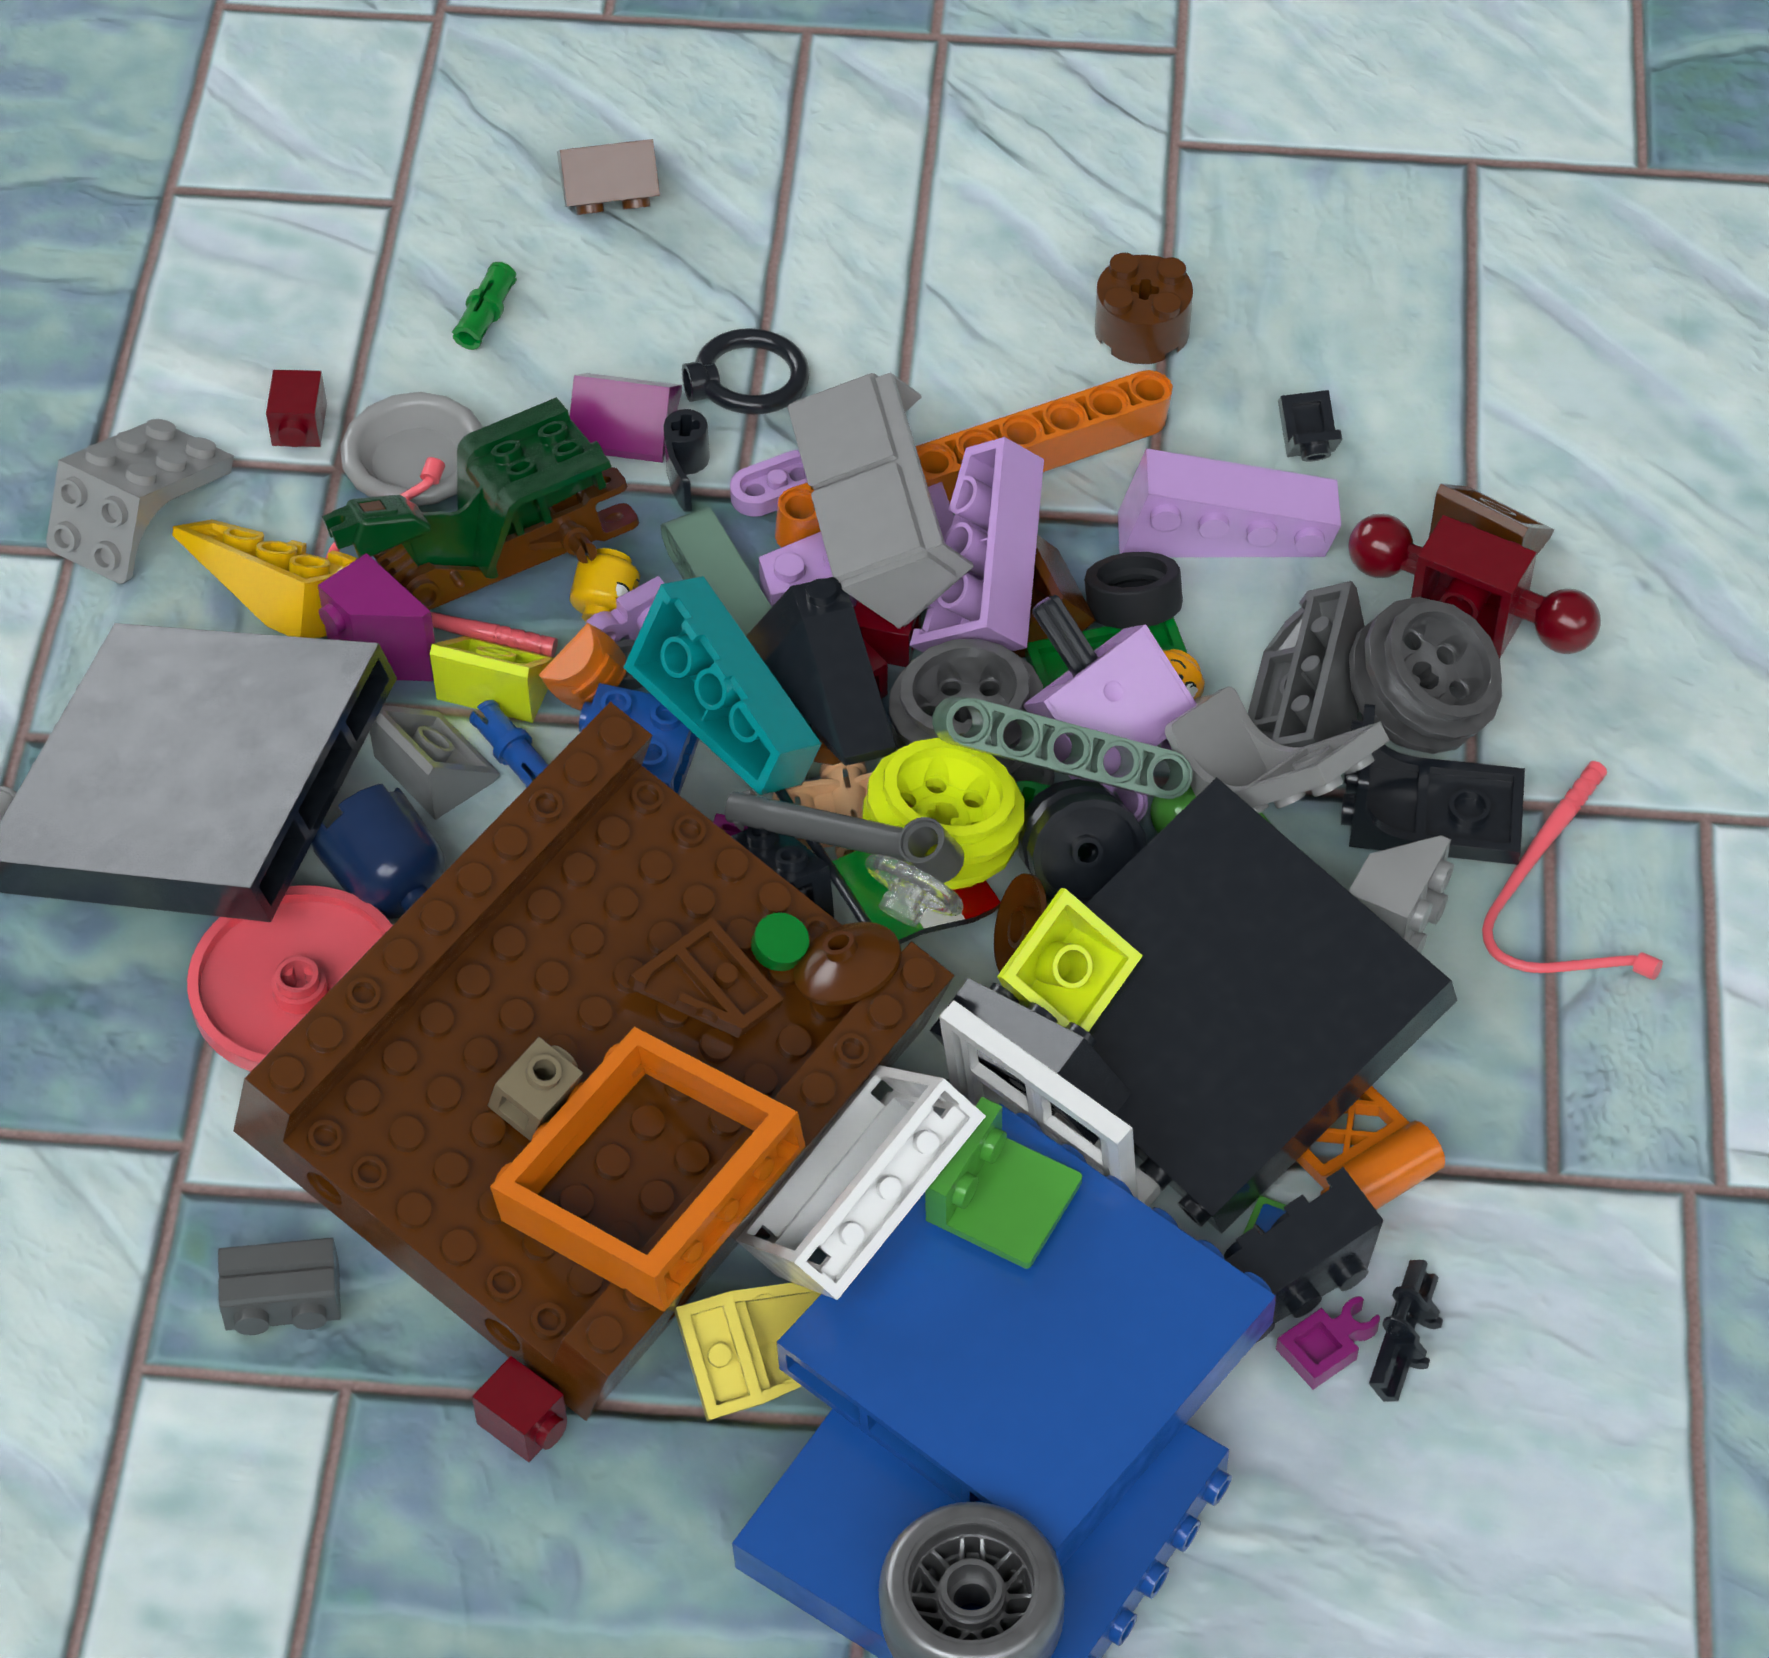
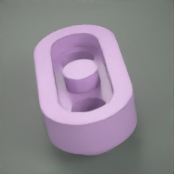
[730,450,807,517]

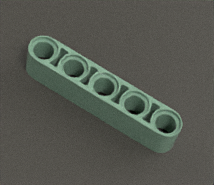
[932,697,1193,799]

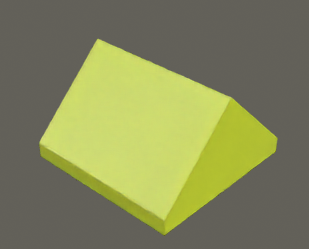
[430,636,554,723]
[997,888,1143,1032]

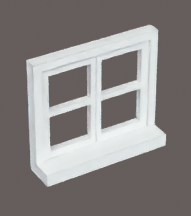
[939,1000,1161,1207]

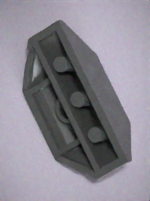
[1248,581,1365,747]

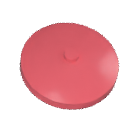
[187,885,393,1072]

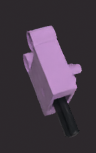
[1023,595,1197,822]

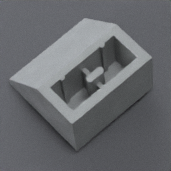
[1349,835,1454,953]

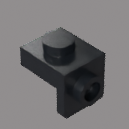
[1278,390,1342,462]

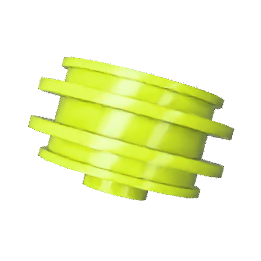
[862,738,1025,891]

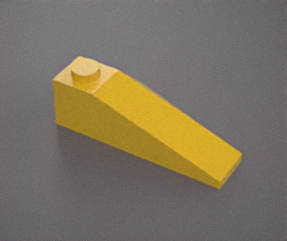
[172,519,358,638]

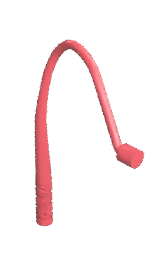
[326,457,558,657]
[1482,761,1663,980]

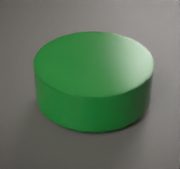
[751,913,809,971]

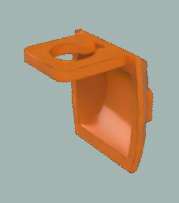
[539,623,627,711]

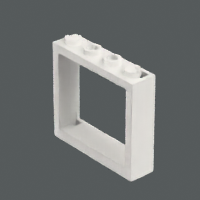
[736,1065,986,1300]

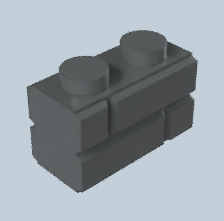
[218,1237,341,1335]

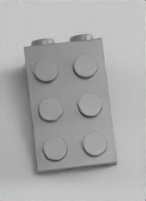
[46,419,234,584]
[1165,687,1390,813]

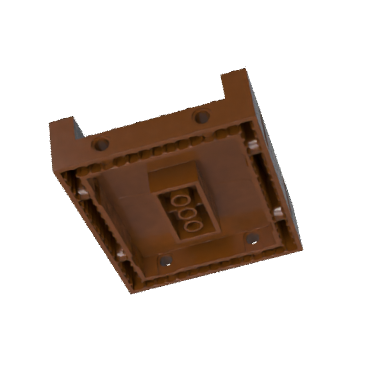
[233,702,955,1421]

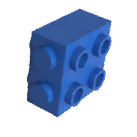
[569,683,700,795]

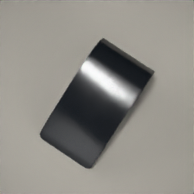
[663,409,710,512]

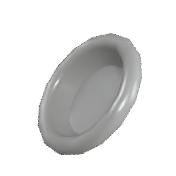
[340,392,483,506]

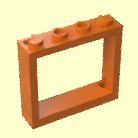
[490,1026,806,1312]

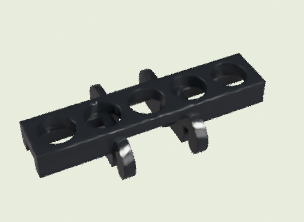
[1369,1260,1443,1402]

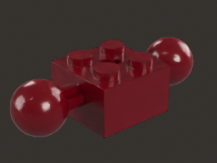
[1348,514,1601,658]

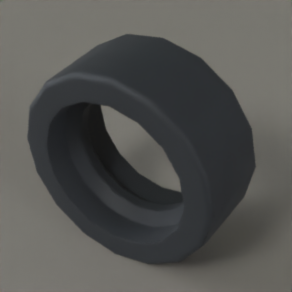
[1084,552,1183,629]

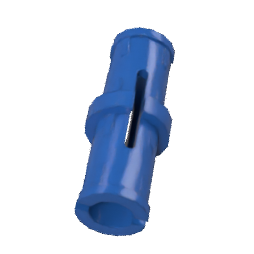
[469,700,548,788]

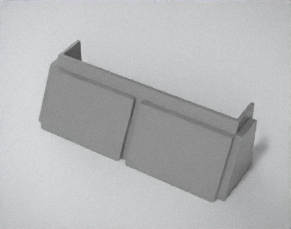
[787,372,974,628]

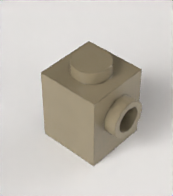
[487,1037,583,1141]

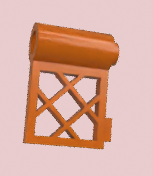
[1296,1086,1445,1210]

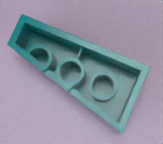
[623,576,822,795]

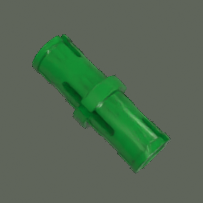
[452,262,517,350]

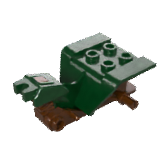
[322,397,640,610]

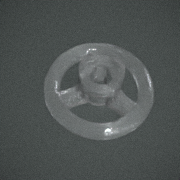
[865,854,964,927]

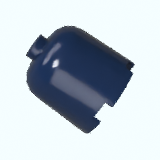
[312,784,446,919]

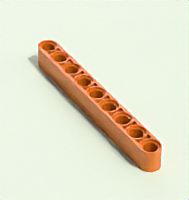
[775,370,1173,548]

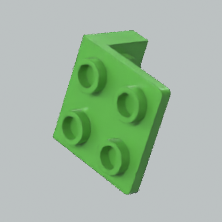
[925,1097,1082,1269]

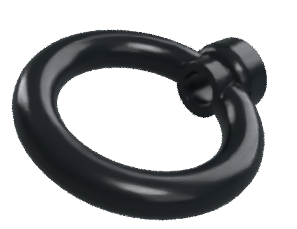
[682,328,809,415]

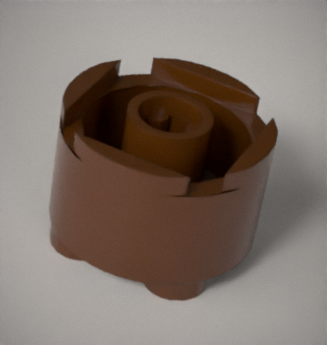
[1094,252,1193,364]

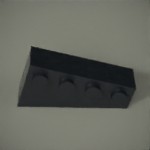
[1224,1167,1383,1343]

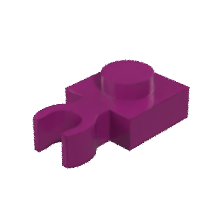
[1276,1296,1380,1390]

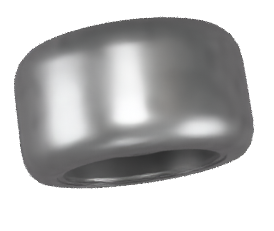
[879,1502,1065,1658]

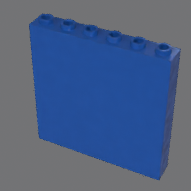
[777,1103,1276,1568]
[732,1409,1232,1658]

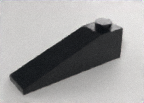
[746,577,896,766]

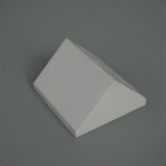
[370,705,500,820]

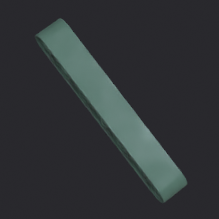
[661,507,822,780]

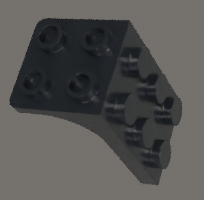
[1341,704,1525,865]

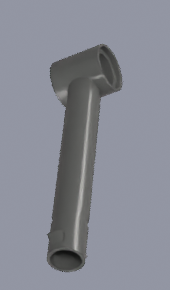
[725,789,964,884]

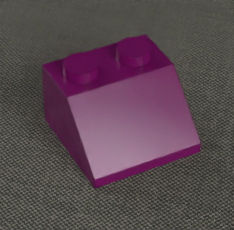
[318,553,435,681]

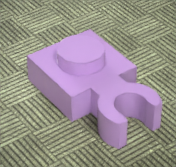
[587,576,664,642]

